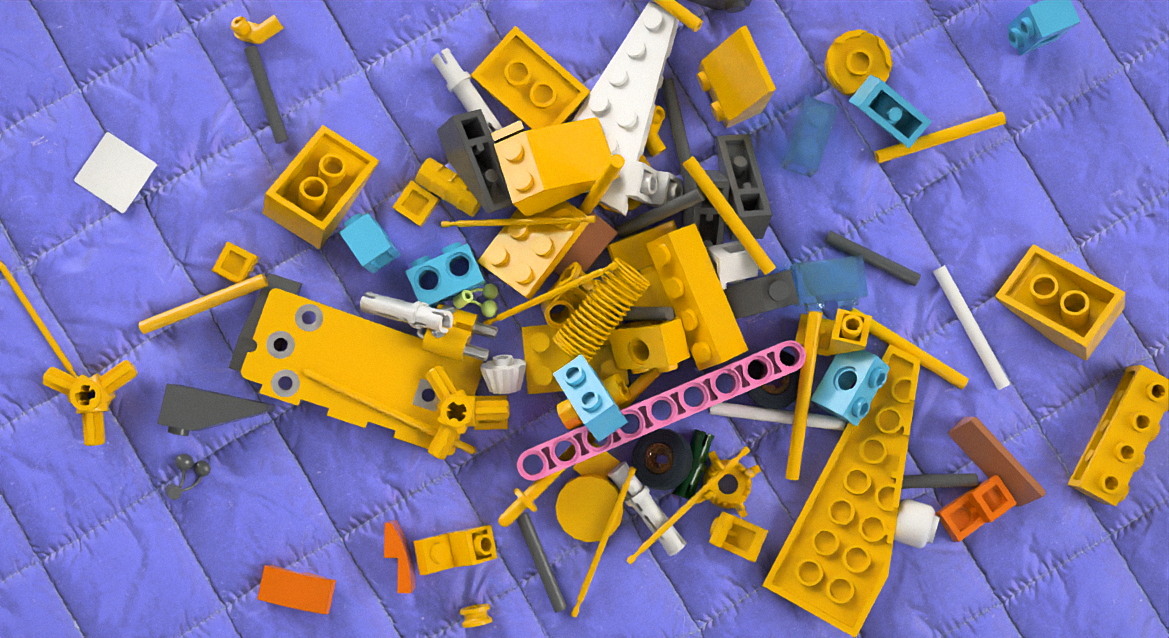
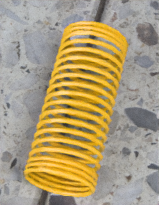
[553,258,650,362]

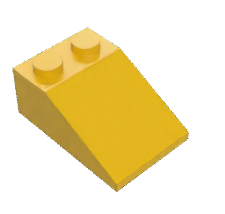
[696,25,776,129]
[494,117,620,217]
[262,125,379,250]
[995,244,1126,361]

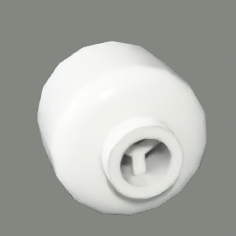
[894,498,940,549]

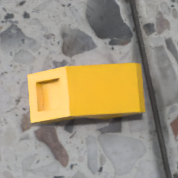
[795,309,872,356]
[413,525,497,575]

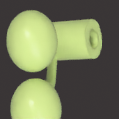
[452,283,498,317]

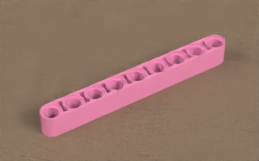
[517,340,806,481]

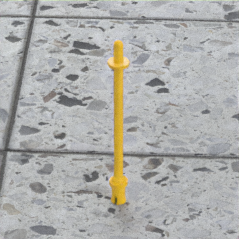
[498,346,690,527]

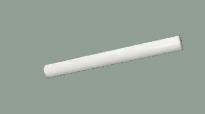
[933,265,1010,390]
[709,402,846,431]

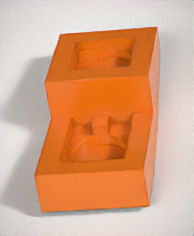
[935,475,1017,542]
[384,520,416,593]
[257,565,336,615]

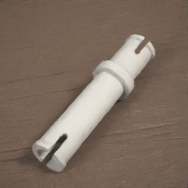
[431,48,503,133]
[360,292,453,333]
[608,461,687,556]

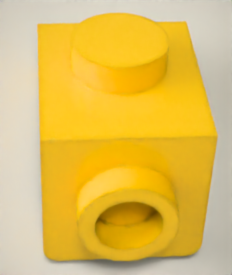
[709,511,768,562]

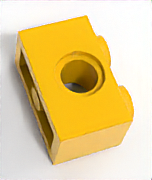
[608,317,690,374]

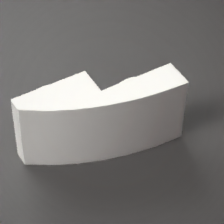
[624,161,683,208]

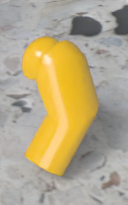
[231,15,284,44]
[645,105,667,158]

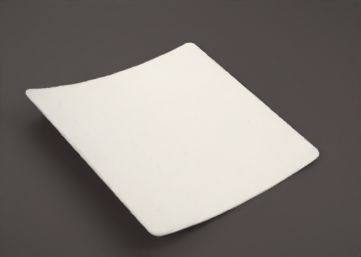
[74,132,157,213]

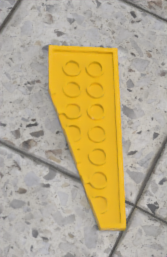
[762,345,921,638]

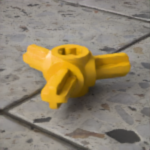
[43,360,138,446]
[425,365,510,460]

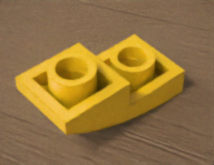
[607,220,678,271]

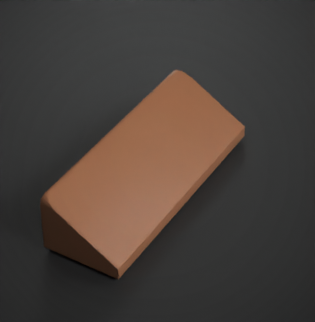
[948,417,1046,507]

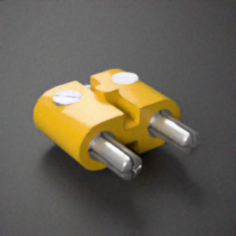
[417,303,498,361]

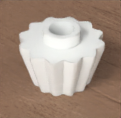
[480,355,526,394]

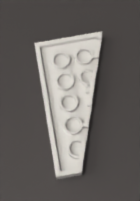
[572,1,679,217]

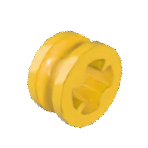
[459,603,493,628]

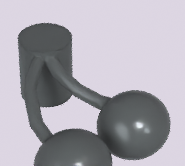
[165,454,211,500]

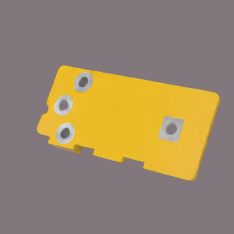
[241,288,484,455]

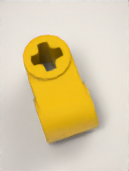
[540,262,600,329]

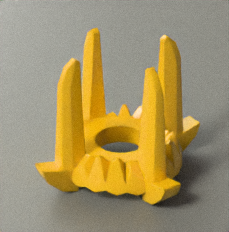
[696,450,761,518]

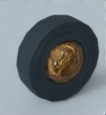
[746,350,801,409]
[631,429,693,490]

